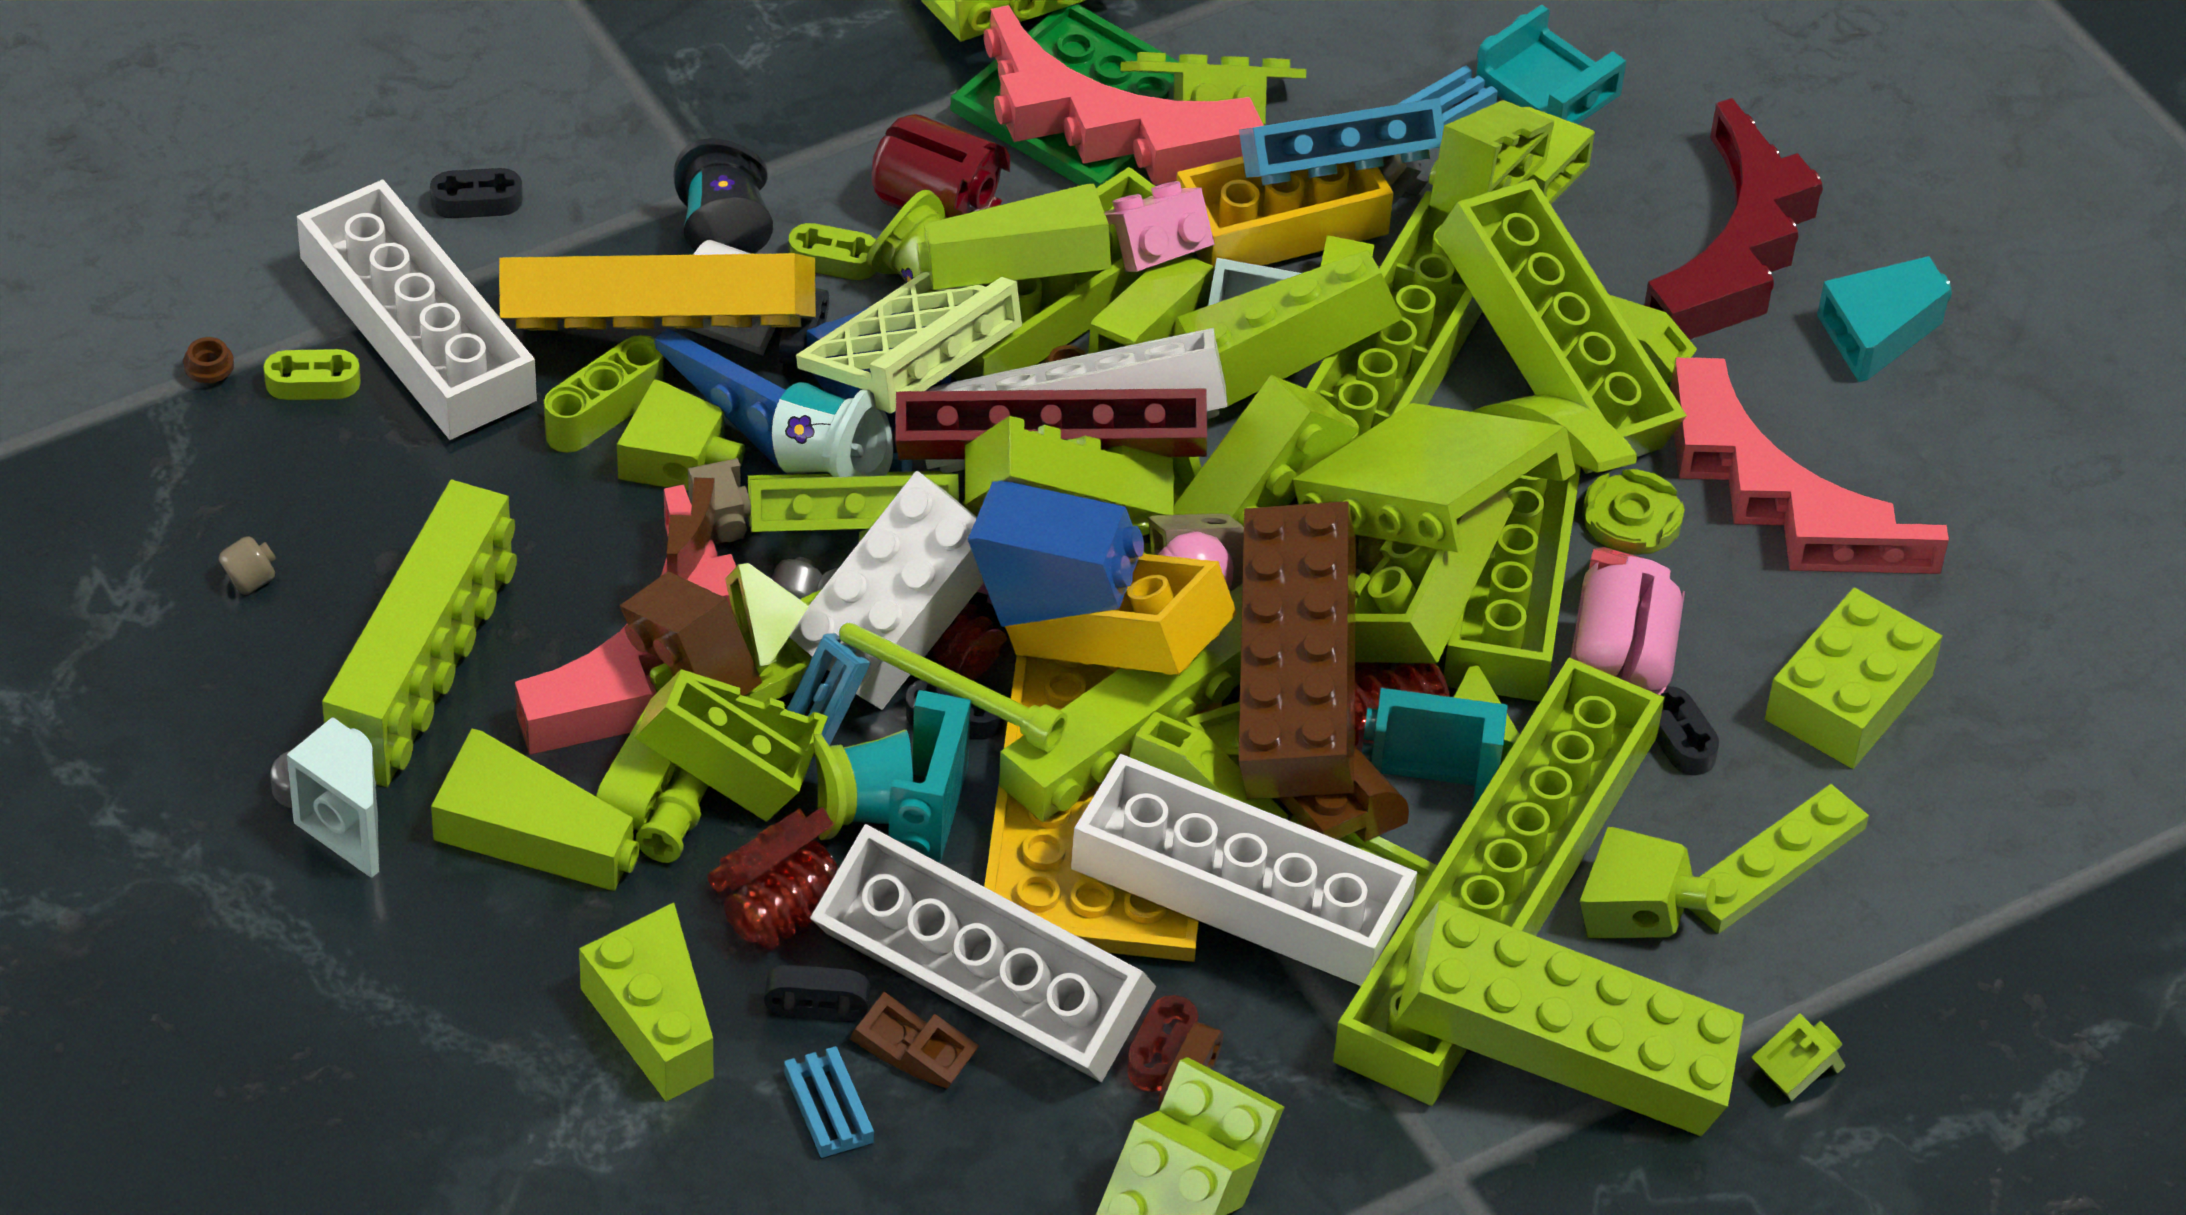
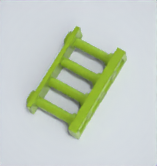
[748,470,959,532]

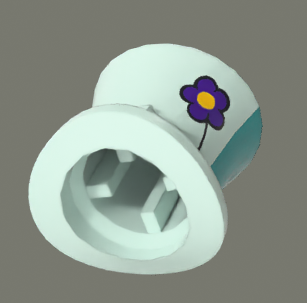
[772,382,893,477]

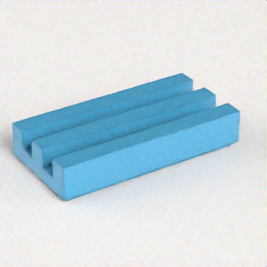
[1398,65,1498,125]
[786,633,871,746]
[784,1046,874,1158]

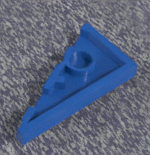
[654,328,788,474]

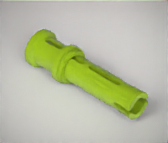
[636,769,709,863]

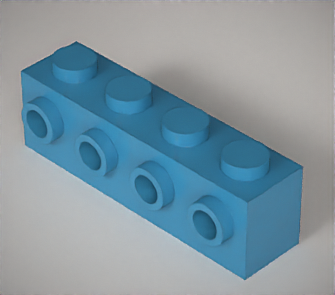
[1239,98,1444,185]

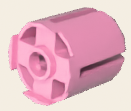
[1570,556,1685,695]

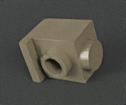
[688,458,751,544]

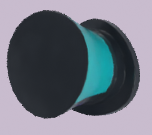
[673,138,773,254]

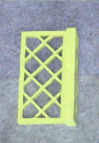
[796,272,1022,413]

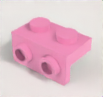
[1104,181,1215,272]

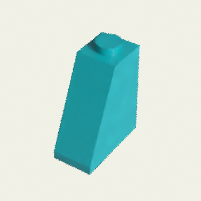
[1817,256,1952,382]

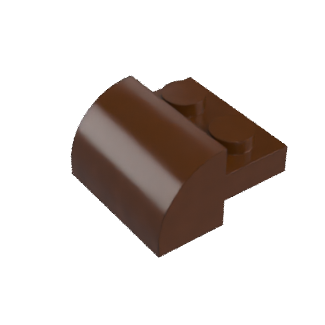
[1278,746,1409,842]

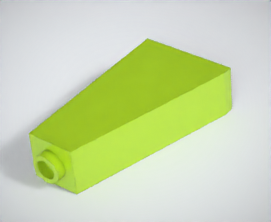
[917,184,1111,290]
[1088,255,1215,354]
[431,728,640,891]

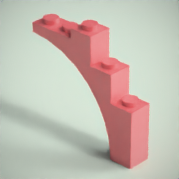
[984,5,1264,185]
[515,485,736,755]

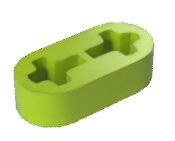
[788,223,877,280]
[263,349,361,400]

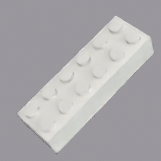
[297,179,537,440]
[925,328,1227,473]
[1071,754,1417,986]
[810,824,1156,1083]

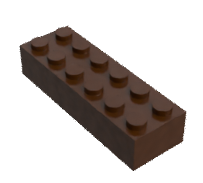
[1239,501,1356,800]

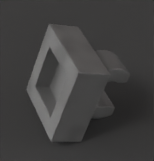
[1379,154,1429,204]

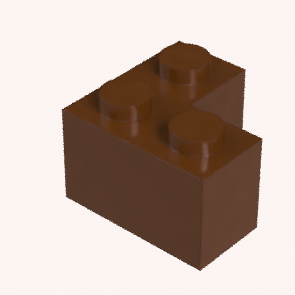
[620,571,762,696]

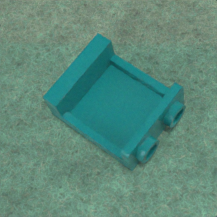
[1476,5,1626,124]
[1362,688,1508,810]
[889,690,971,864]

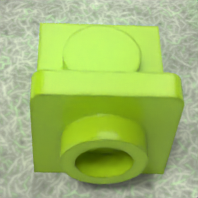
[1751,1013,1845,1101]

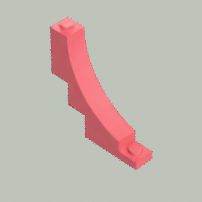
[1670,357,1949,574]

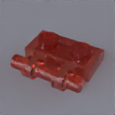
[707,807,834,892]

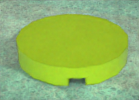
[1582,469,1685,555]

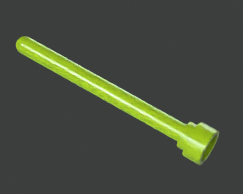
[839,623,1067,752]

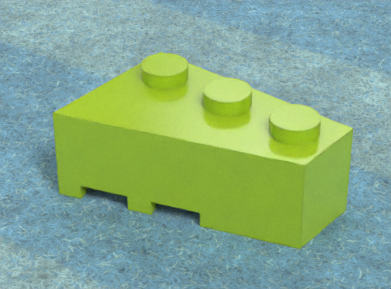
[1429,100,1554,214]

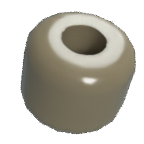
[219,536,276,595]

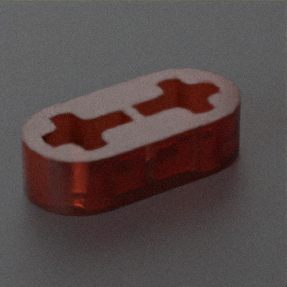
[1127,995,1199,1092]

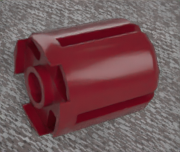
[871,114,1010,219]

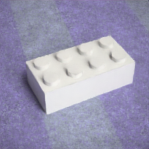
[789,471,984,710]

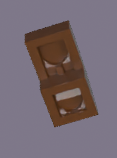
[667,477,715,580]
[850,992,979,1088]

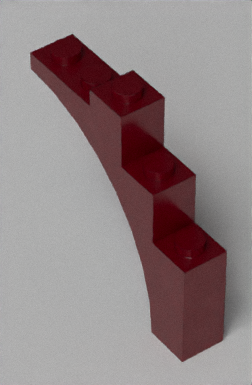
[1644,98,1823,340]

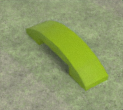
[1472,395,1637,472]

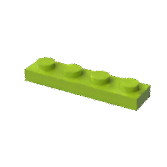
[1688,784,1869,934]

